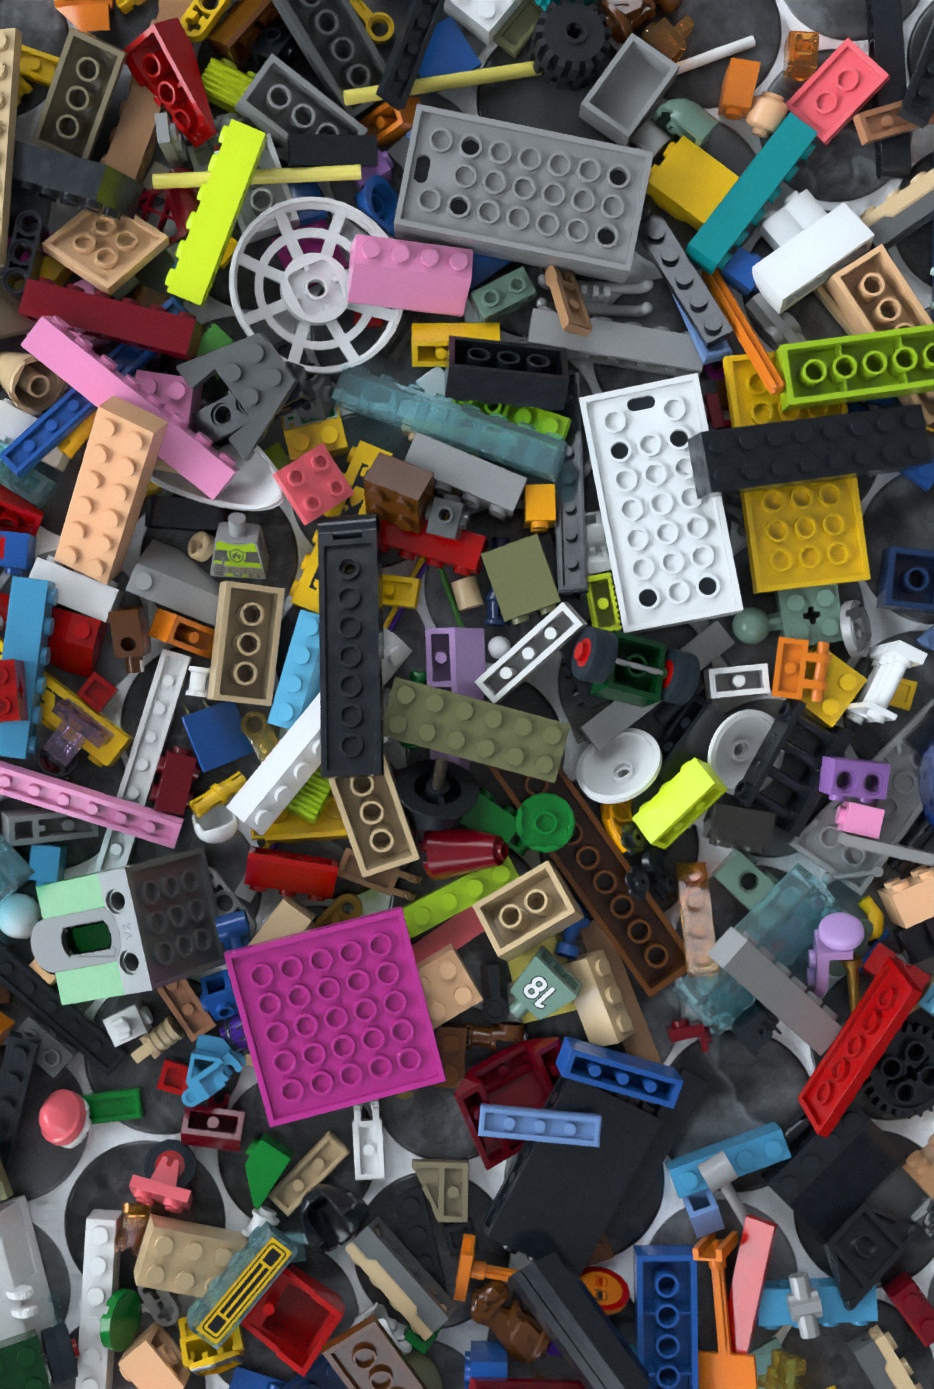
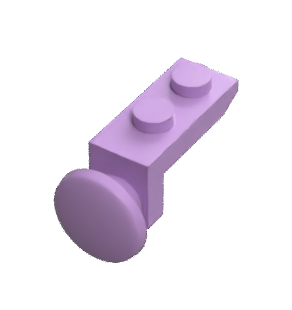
[807,912,864,998]

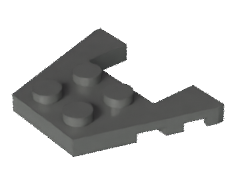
[176,332,299,461]

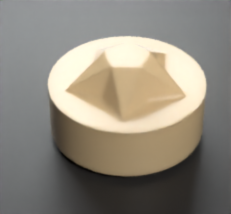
[188,531,215,562]

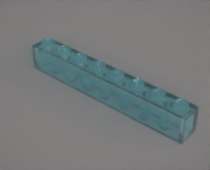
[331,365,568,483]

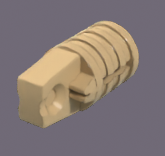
[131,1016,185,1064]

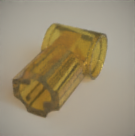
[241,710,280,764]

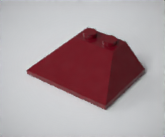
[454,1037,562,1170]

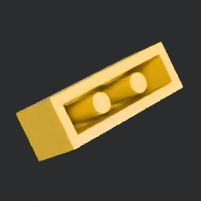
[411,323,500,367]

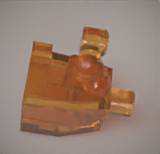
[114,1203,153,1256]

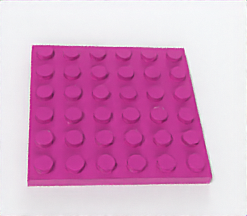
[224,906,446,1127]

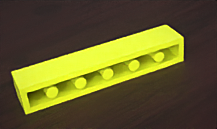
[165,119,268,308]

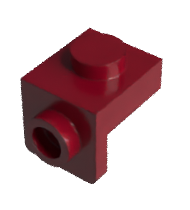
[703,392,731,431]
[665,1017,713,1053]

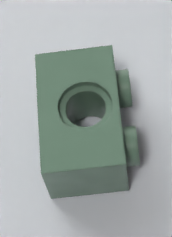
[471,266,536,323]
[711,849,782,917]

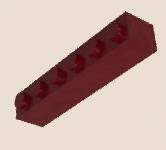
[18,277,204,361]

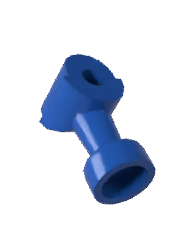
[554,901,591,960]

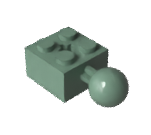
[732,584,843,647]

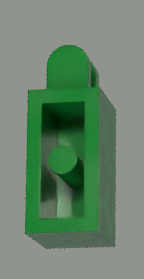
[461,787,529,856]

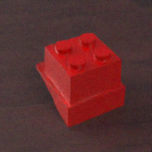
[240,1264,346,1377]

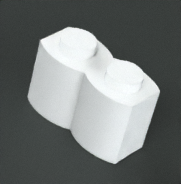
[758,189,827,251]

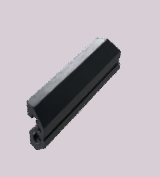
[507,1250,650,1389]

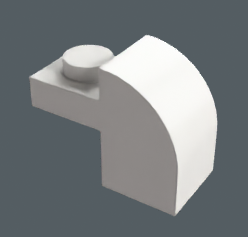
[586,510,611,575]

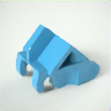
[182,1034,246,1107]

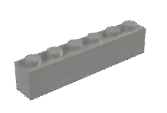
[526,307,703,377]
[707,926,842,1056]

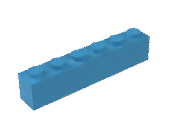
[0,576,58,759]

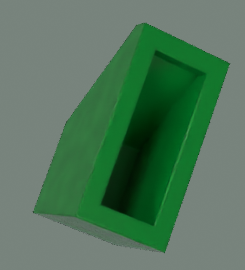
[245,1133,294,1209]

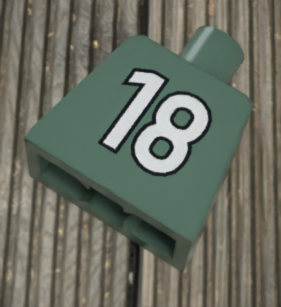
[509,945,583,1020]

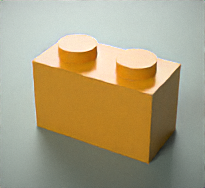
[523,484,556,533]

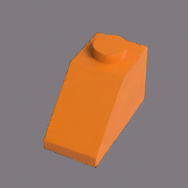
[717,58,761,120]
[358,96,421,147]
[148,608,215,659]

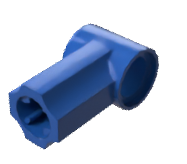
[215,910,251,951]

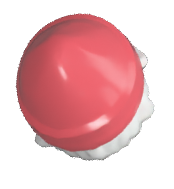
[39,1089,92,1148]

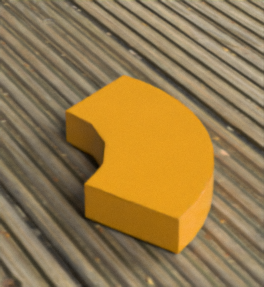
[600,798,634,854]

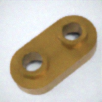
[314,893,363,928]

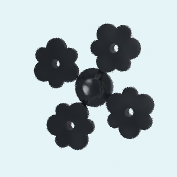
[621,821,677,902]

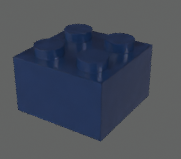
[876,546,934,614]

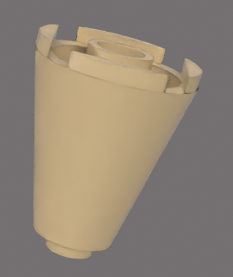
[0,351,66,415]

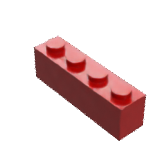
[380,520,489,577]

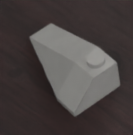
[125,539,220,626]

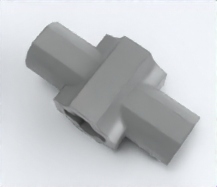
[786,1272,823,1339]

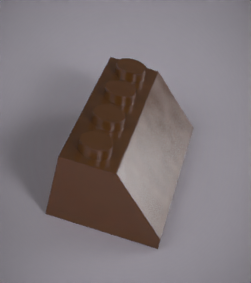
[207,0,283,70]

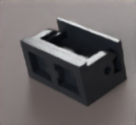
[726,1001,782,1057]

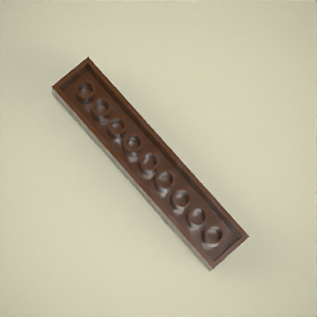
[487,765,699,998]

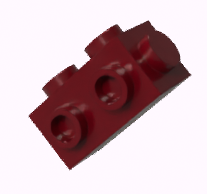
[149,746,200,816]

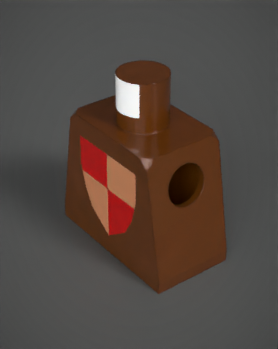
[108,604,151,673]

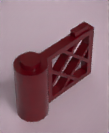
[138,166,200,250]

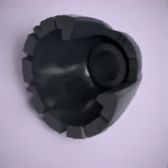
[301,1184,369,1254]

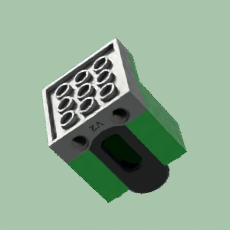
[31,847,226,1005]

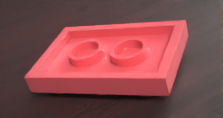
[786,38,890,146]

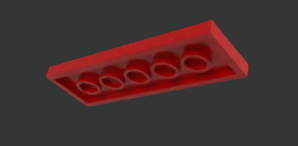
[797,957,922,1138]

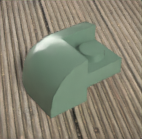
[651,98,720,150]

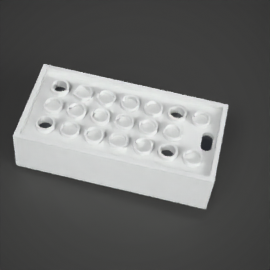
[579,373,743,634]

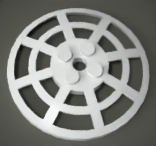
[229,196,403,374]

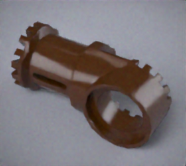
[466,1021,525,1051]

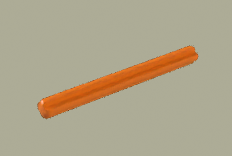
[701,268,786,395]

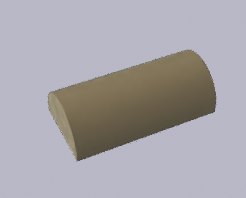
[31,27,128,160]

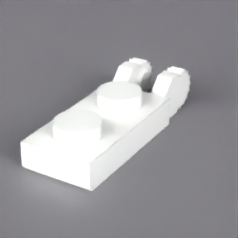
[352,1099,386,1181]

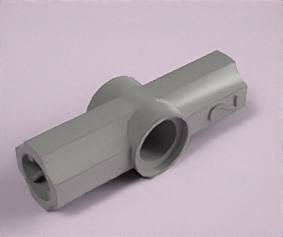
[744,292,807,350]

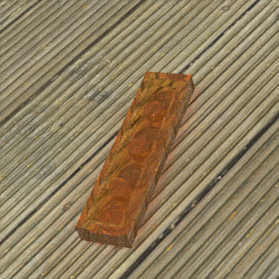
[675,862,719,977]

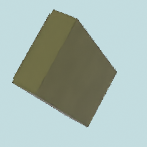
[493,0,543,59]

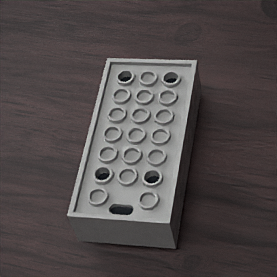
[394,104,654,284]

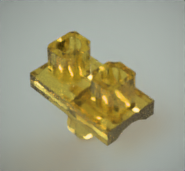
[758,1349,806,1389]

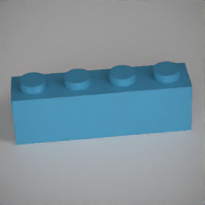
[665,1121,791,1199]
[757,1277,878,1330]

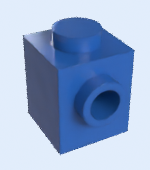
[720,246,763,298]

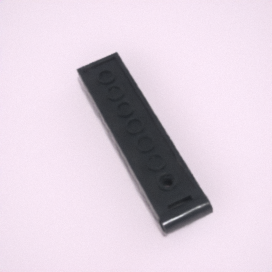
[317,513,384,779]

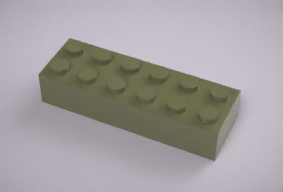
[383,677,571,783]

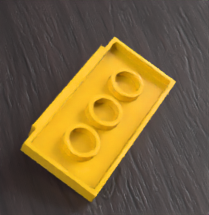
[251,793,348,845]

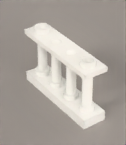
[844,640,928,725]

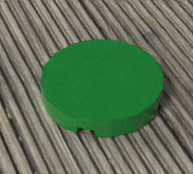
[515,792,575,853]
[99,1288,141,1352]

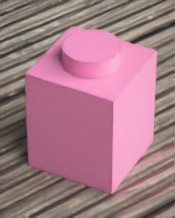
[835,801,885,839]

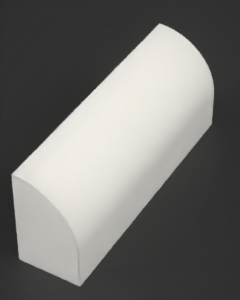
[752,203,875,315]

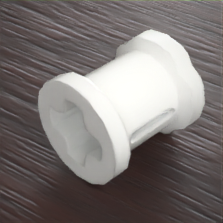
[185,666,210,697]

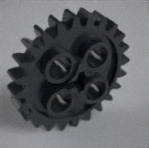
[862,1021,934,1119]

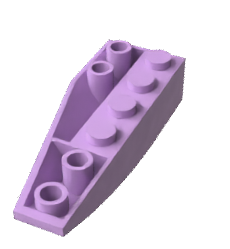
[425,627,486,771]

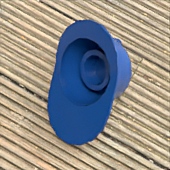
[353,175,400,239]

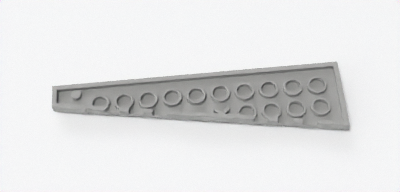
[787,697,934,896]

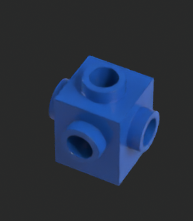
[200,969,239,1021]

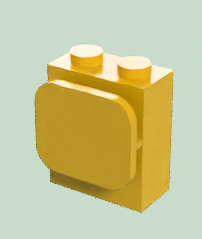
[646,135,739,231]

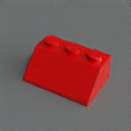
[244,846,338,902]

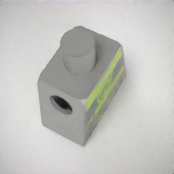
[210,512,270,579]

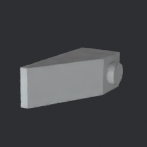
[1,808,98,847]

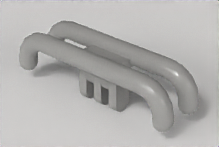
[536,274,654,317]

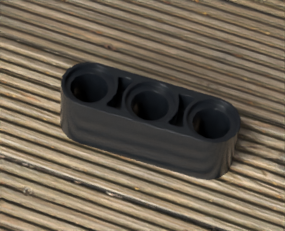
[2,210,49,302]
[145,496,231,533]

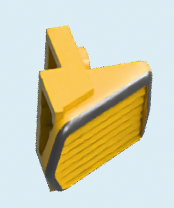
[178,1309,245,1376]

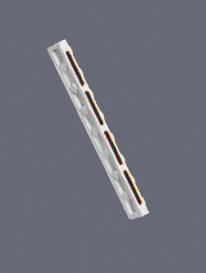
[93,649,192,873]

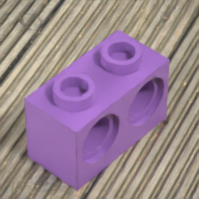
[819,756,891,804]

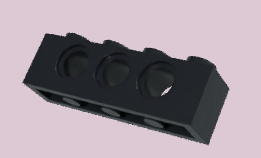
[192,361,316,450]

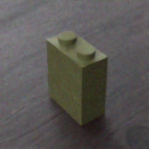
[481,534,562,626]

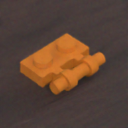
[771,637,832,702]

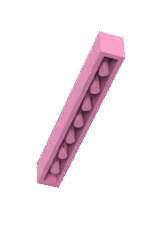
[21,315,240,500]

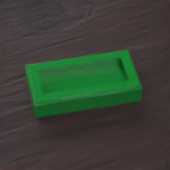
[81,1087,144,1125]

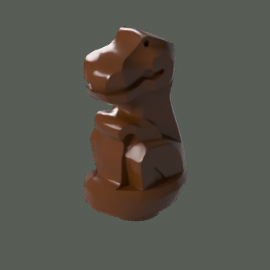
[596,0,683,44]
[470,1279,551,1364]

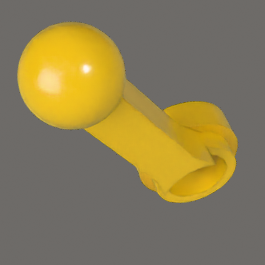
[349,0,394,44]

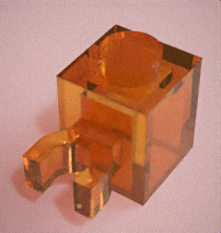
[642,14,695,62]
[783,31,819,81]

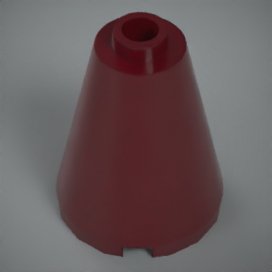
[422,826,509,880]

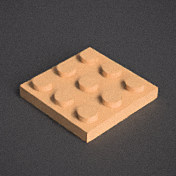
[42,210,170,295]

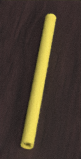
[343,61,542,106]
[152,164,362,189]

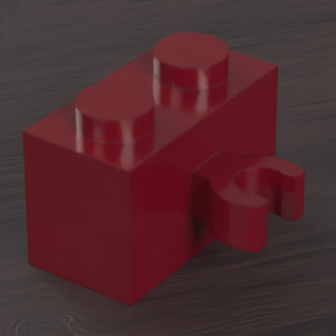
[180,1093,245,1152]

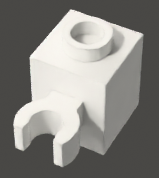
[103,1001,153,1047]

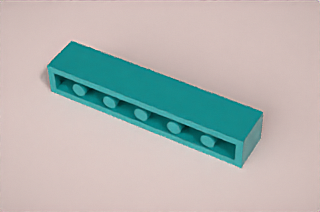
[685,112,818,275]

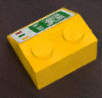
[281,397,350,462]

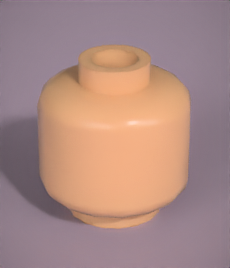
[745,91,788,138]

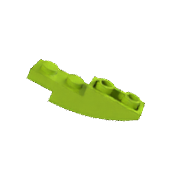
[449,400,572,449]

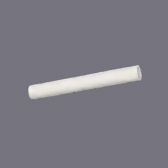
[676,35,756,75]

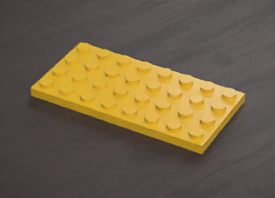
[722,351,871,594]

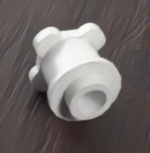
[241,1206,279,1245]

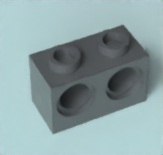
[16,1013,79,1078]

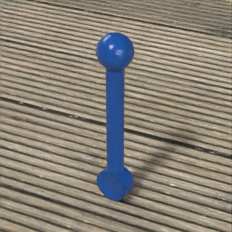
[859,928,890,975]

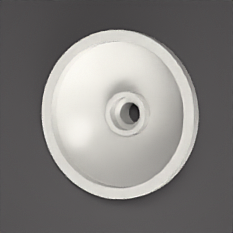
[708,709,784,795]
[576,728,662,804]

